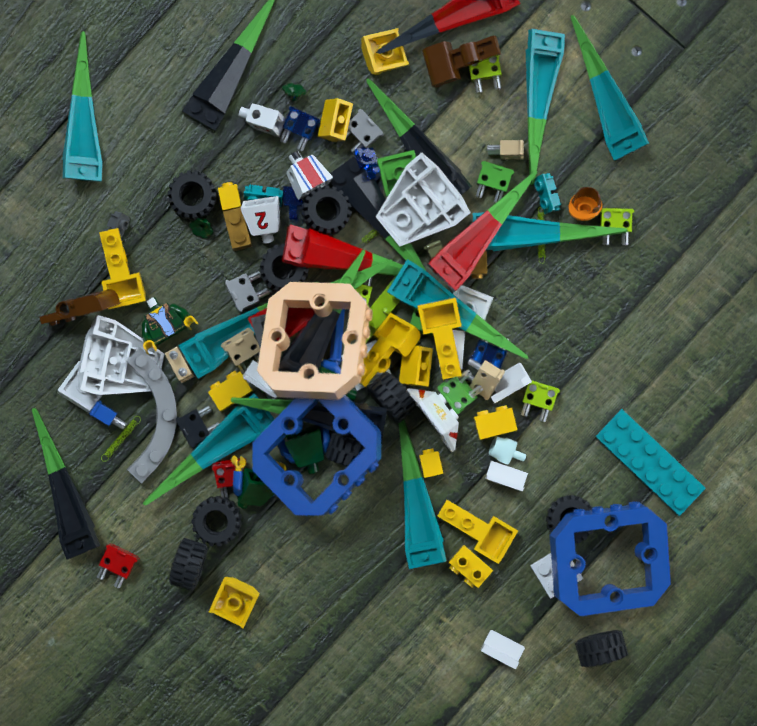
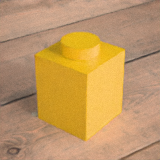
[218,182,242,212]
[419,448,443,478]

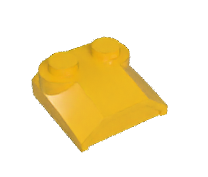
[361,28,409,75]
[209,577,260,628]

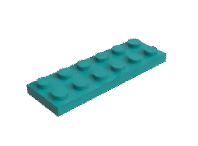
[595,409,706,516]

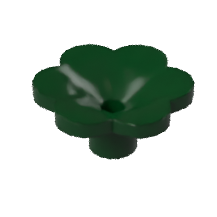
[282,83,306,101]
[190,218,213,238]

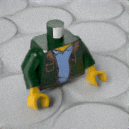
[142,297,198,354]

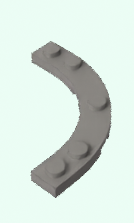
[126,347,177,484]

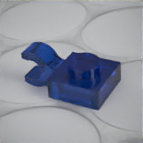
[354,147,380,179]
[283,186,303,220]

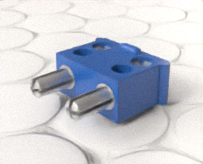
[89,401,127,429]

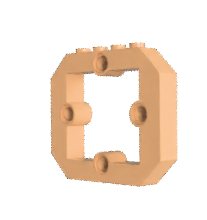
[257,282,372,400]

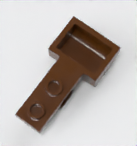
[422,35,501,88]
[39,289,120,326]

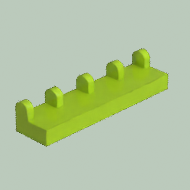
[366,276,400,343]

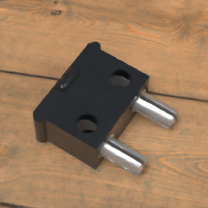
[176,406,219,449]

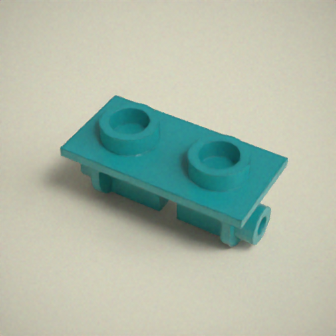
[535,173,561,214]
[244,184,283,207]

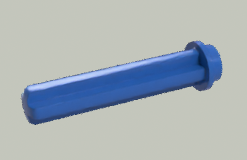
[328,309,345,365]

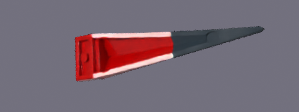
[376,0,520,54]

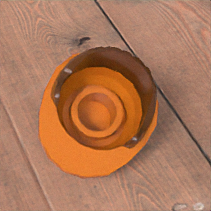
[568,187,603,221]

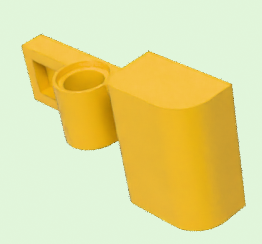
[99,228,146,309]
[417,298,462,380]
[359,312,420,387]
[437,500,518,564]

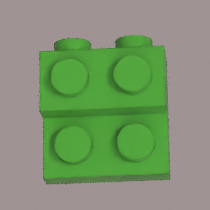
[377,150,416,197]

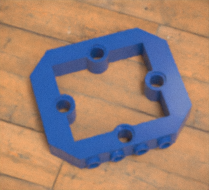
[253,395,381,515]
[550,502,671,616]

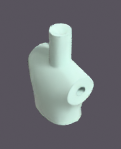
[489,436,526,465]

